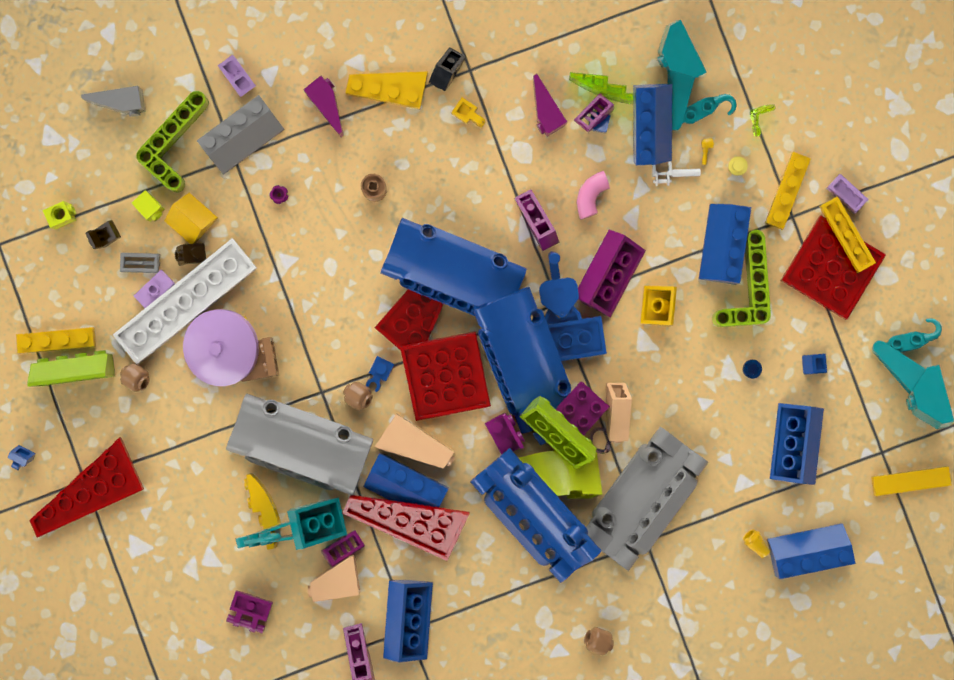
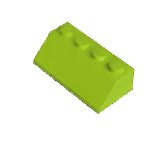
[27,350,115,387]
[520,396,597,469]

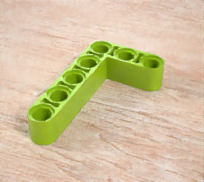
[136,91,209,193]
[712,230,771,327]

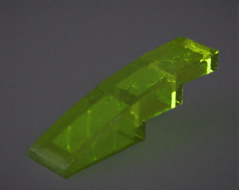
[569,72,633,105]

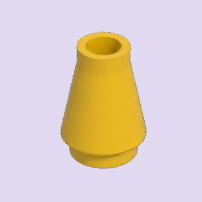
[743,529,770,558]

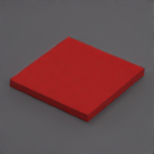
[780,215,886,320]
[400,331,491,421]

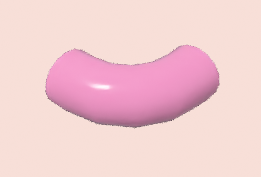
[576,171,610,220]

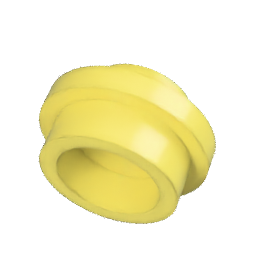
[728,156,748,176]

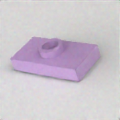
[826,174,869,214]
[134,270,175,308]

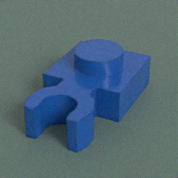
[366,356,395,392]

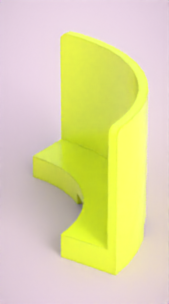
[519,450,603,499]

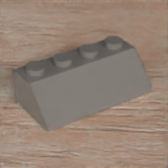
[197,95,285,175]

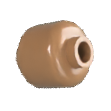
[120,364,150,392]
[343,382,373,410]
[584,627,614,655]

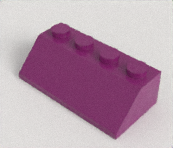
[578,229,646,318]

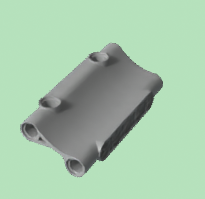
[226,393,373,495]
[586,427,708,571]

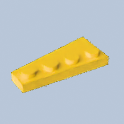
[345,71,428,110]

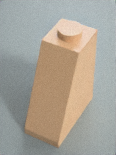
[606,383,632,443]
[308,554,360,602]

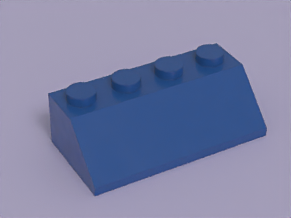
[633,84,672,165]
[698,204,751,285]
[770,403,824,485]
[363,453,449,507]
[767,523,856,579]
[383,580,433,662]

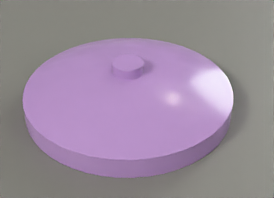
[183,309,259,386]

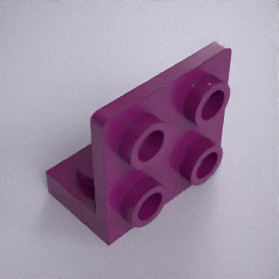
[556,381,610,435]
[485,412,525,455]

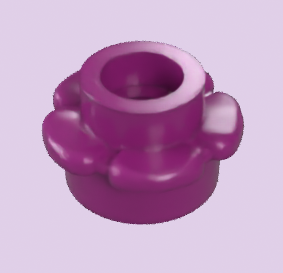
[270,185,288,204]

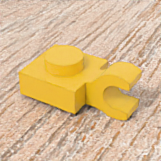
[451,97,486,128]

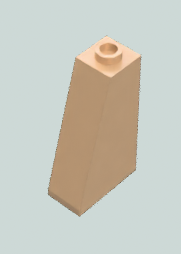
[375,414,455,469]

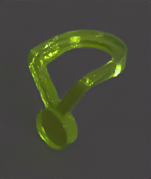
[750,104,776,137]

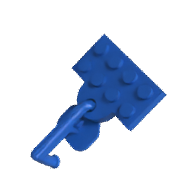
[539,251,607,361]

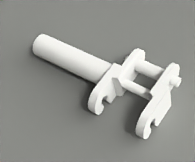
[652,161,701,186]

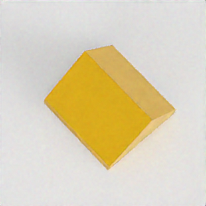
[164,192,218,244]
[640,286,677,327]

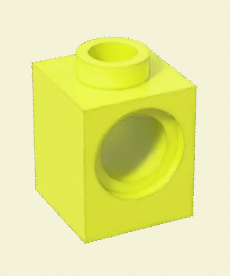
[131,190,165,222]
[42,201,77,230]

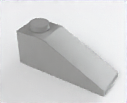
[81,86,146,117]

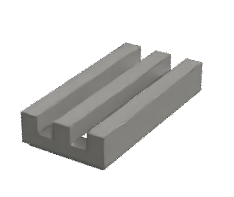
[120,253,160,273]

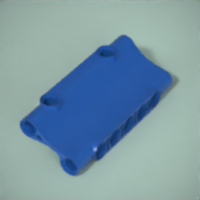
[380,218,527,316]
[473,287,571,433]
[470,448,602,583]

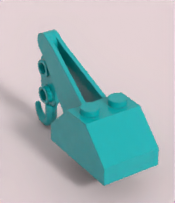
[657,20,737,130]
[872,318,954,429]
[235,497,347,550]

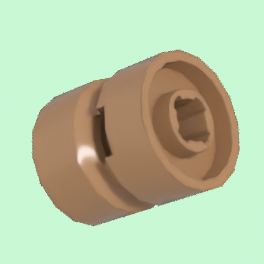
[361,173,387,202]

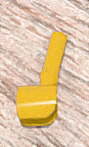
[701,138,714,165]

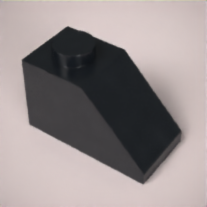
[429,47,466,91]

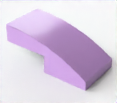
[218,55,256,97]

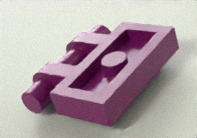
[226,590,273,633]

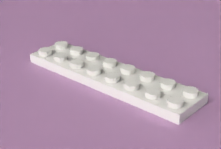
[113,238,257,365]

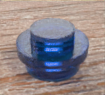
[743,360,762,379]

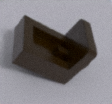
[85,220,121,249]
[175,243,206,266]

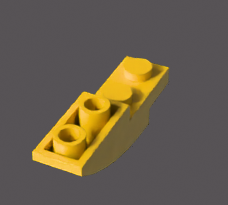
[244,473,281,550]

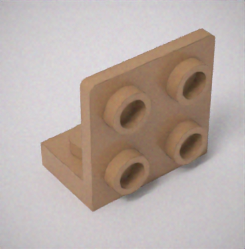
[241,337,279,382]

